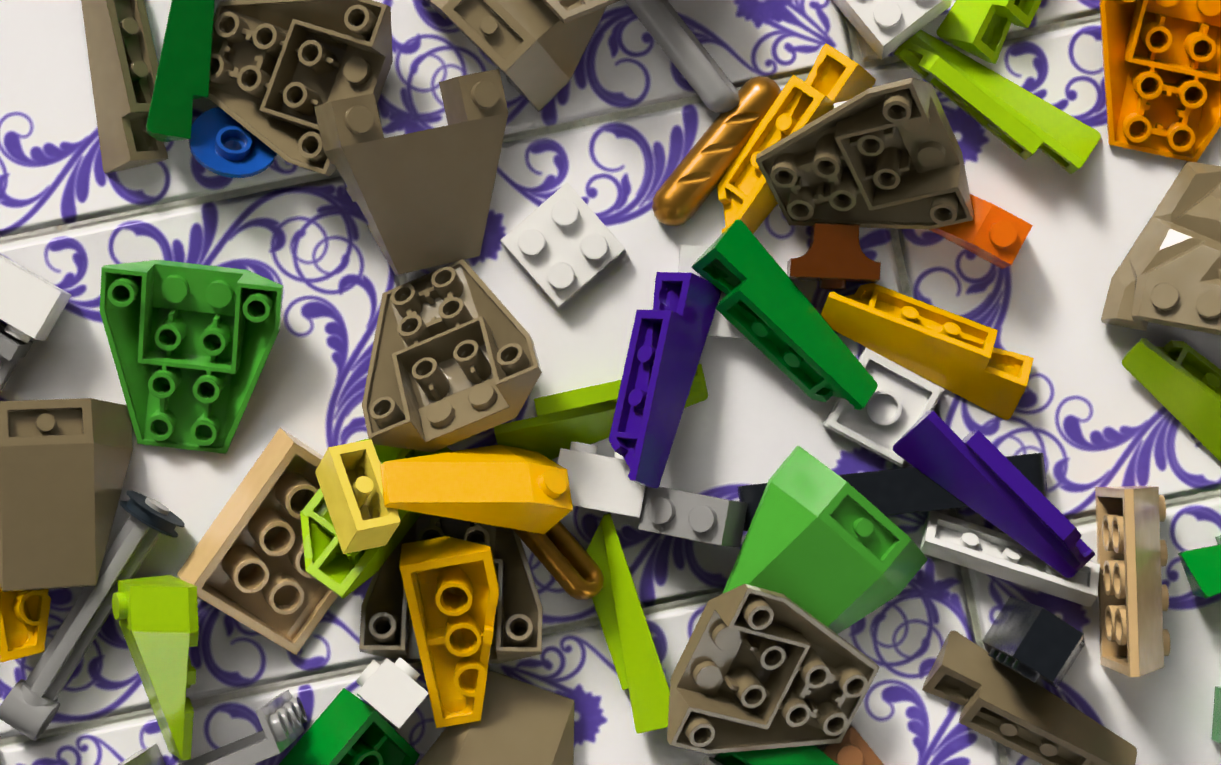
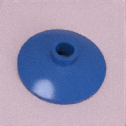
[188,107,277,178]

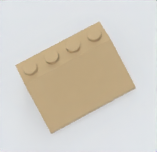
[177,428,338,655]
[1095,486,1170,677]

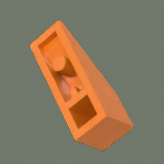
[930,194,1033,269]

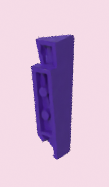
[609,272,721,488]
[893,411,1095,578]

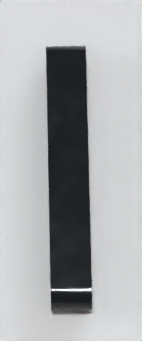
[738,453,1048,531]

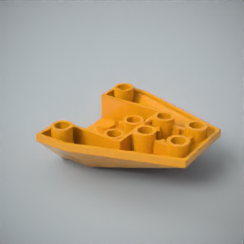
[1099,0,1221,163]

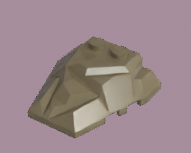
[1101,161,1221,335]

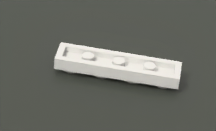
[920,511,1100,607]

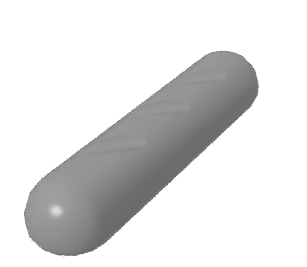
[624,0,740,114]

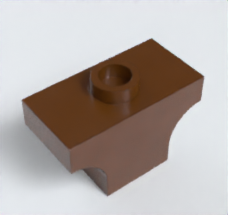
[787,224,881,290]

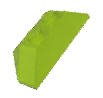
[300,438,452,599]

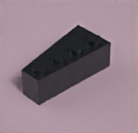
[982,596,1085,689]

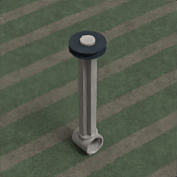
[0,490,185,741]

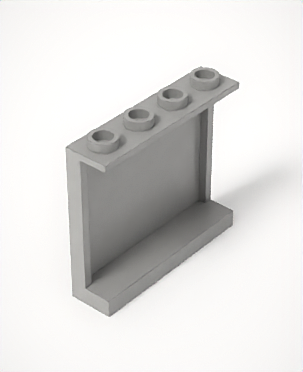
[118,690,307,765]

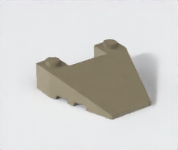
[314,69,508,275]

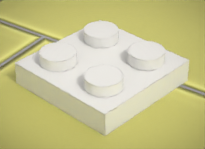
[500,182,626,308]

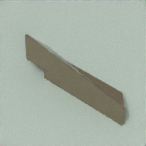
[81,0,168,173]
[922,631,1137,765]

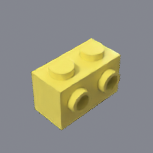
[315,439,401,554]

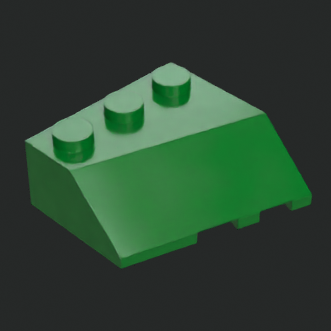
[279,688,420,765]

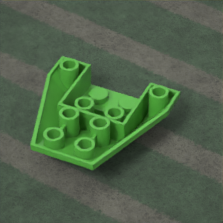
[100,260,283,454]
[722,446,928,634]

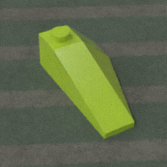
[112,575,199,761]

